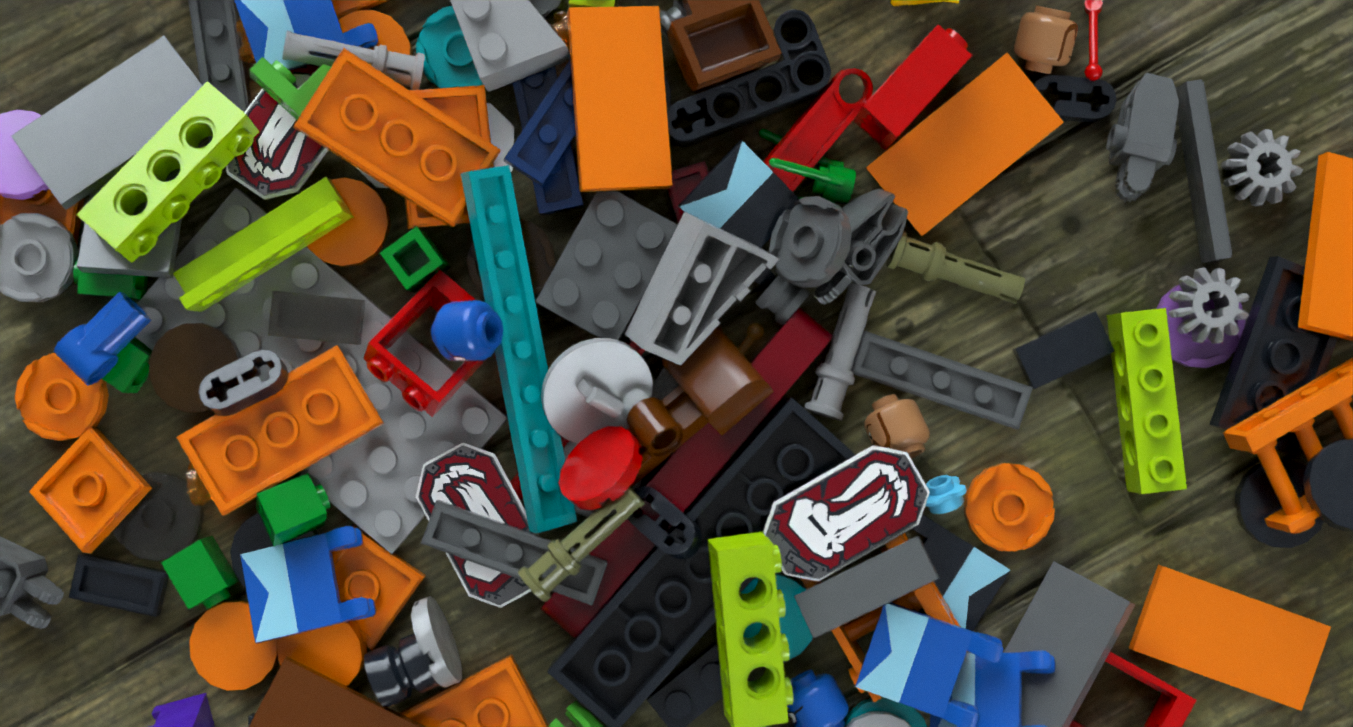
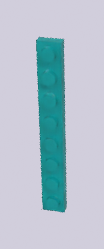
[461,165,577,533]

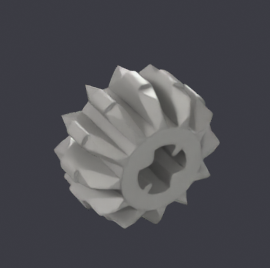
[1220,129,1304,207]
[1168,267,1250,344]

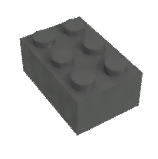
[535,191,678,341]

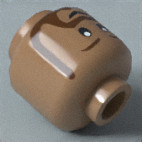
[1014,5,1078,74]
[864,394,930,459]

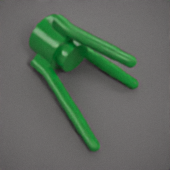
[759,129,856,204]

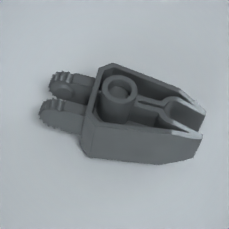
[1106,73,1179,202]
[814,189,908,304]
[0,536,64,629]

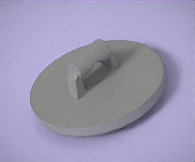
[541,338,653,444]

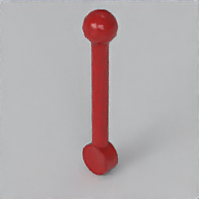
[1084,0,1103,81]

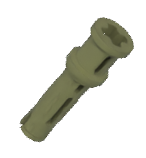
[886,231,1025,304]
[518,487,645,602]

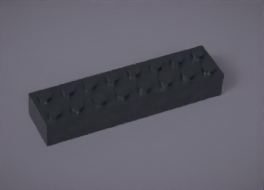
[547,398,856,727]

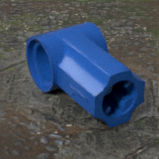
[54,292,151,386]

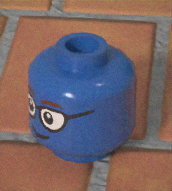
[431,300,503,362]
[787,669,849,727]

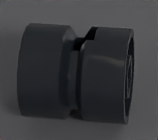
[364,633,441,708]

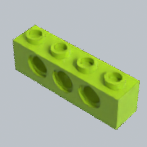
[77,81,259,263]
[1107,308,1187,494]
[708,532,793,727]

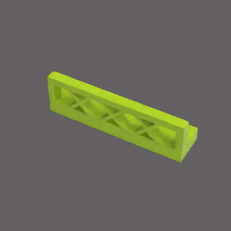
[173,177,354,312]

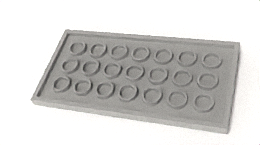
[136,188,508,554]

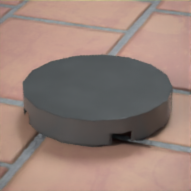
[769,196,852,288]

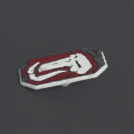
[226,64,329,200]
[416,442,539,608]
[763,445,930,582]

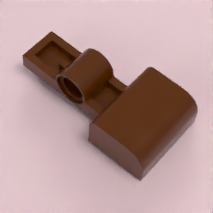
[667,0,782,91]
[627,326,774,488]

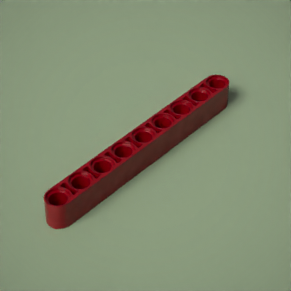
[540,307,833,638]

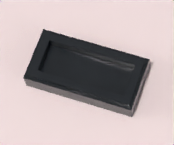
[1012,311,1115,389]
[68,553,169,617]

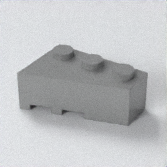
[450,0,570,92]
[625,212,780,365]

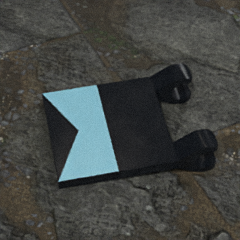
[678,140,800,288]
[912,514,1011,631]

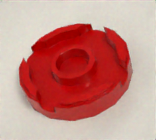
[559,426,643,510]

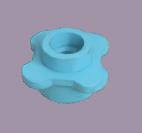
[925,475,967,514]

